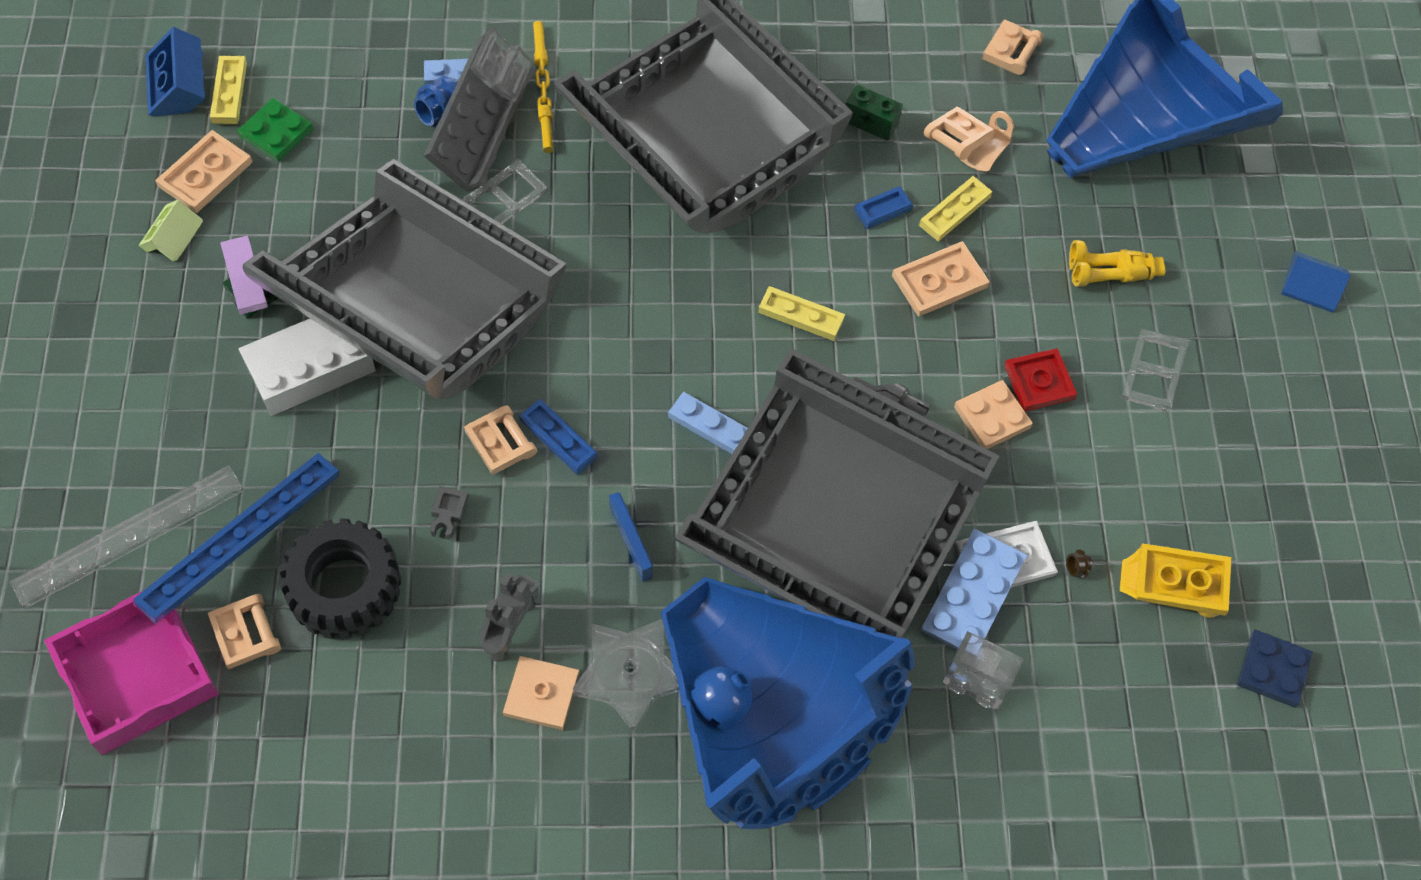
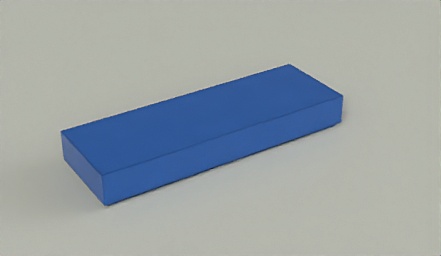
[519,399,598,475]
[609,492,653,582]

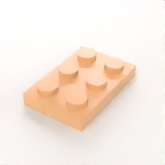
[155,130,253,214]
[892,241,990,317]

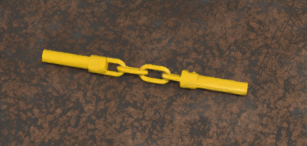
[533,21,553,153]

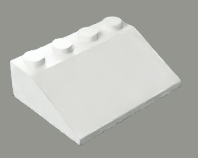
[238,319,376,416]

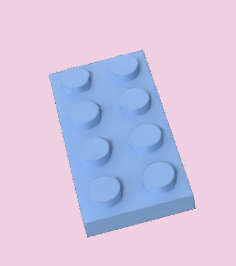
[921,528,1027,659]

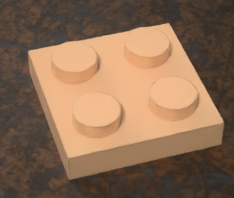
[954,380,1033,449]

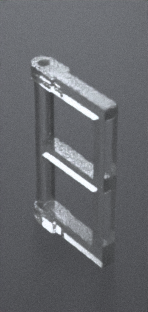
[461,159,548,224]
[1121,329,1189,412]

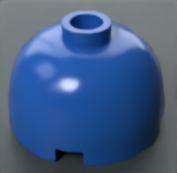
[691,666,753,730]

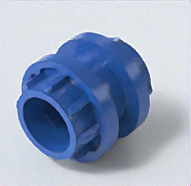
[414,76,458,127]

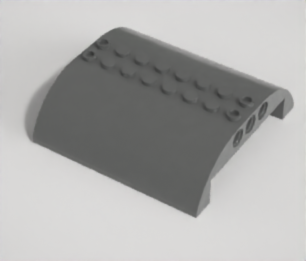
[554,0,853,233]
[243,159,566,400]
[674,348,999,638]

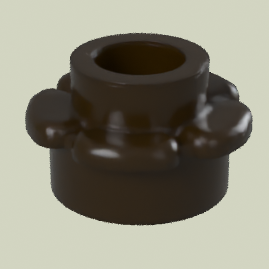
[1066,549,1093,578]

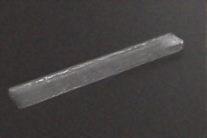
[9,465,244,609]

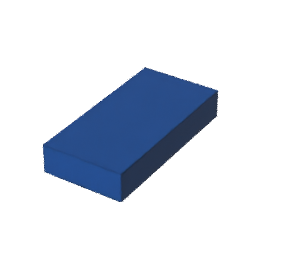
[854,186,913,229]

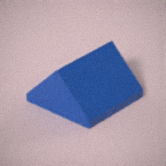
[1281,251,1351,313]

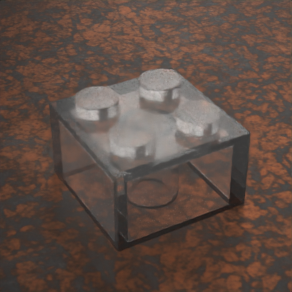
[943,631,1024,710]

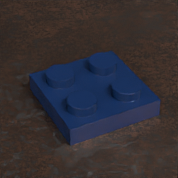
[1237,630,1313,708]

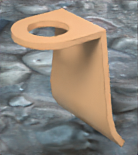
[959,111,1014,172]

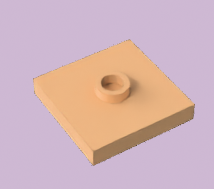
[503,656,579,730]

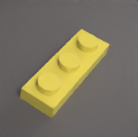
[210,56,247,124]
[919,176,993,242]
[758,286,845,341]

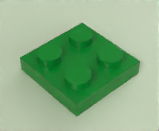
[237,98,313,162]

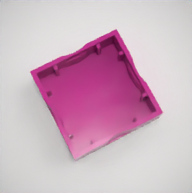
[44,590,219,755]

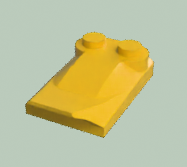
[1120,543,1231,618]

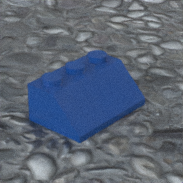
[146,26,205,117]

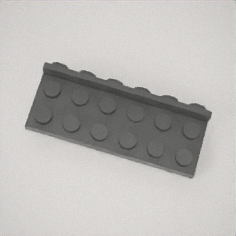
[423,34,534,191]

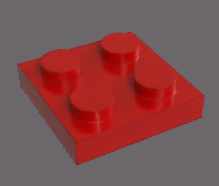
[1004,348,1077,412]

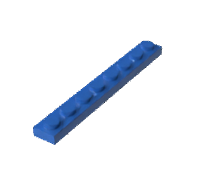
[133,453,339,624]

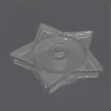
[573,619,679,731]

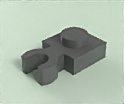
[430,486,469,540]

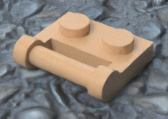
[982,19,1044,75]
[924,107,994,160]
[464,405,538,475]
[208,594,281,670]

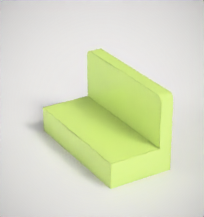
[138,200,203,261]

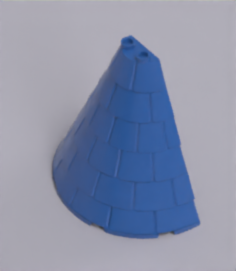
[1046,0,1283,179]
[661,577,915,829]

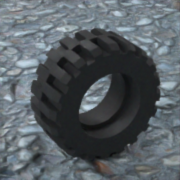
[279,518,401,640]

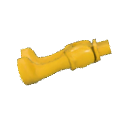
[1069,240,1165,287]

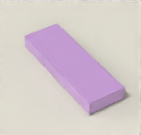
[220,235,268,315]

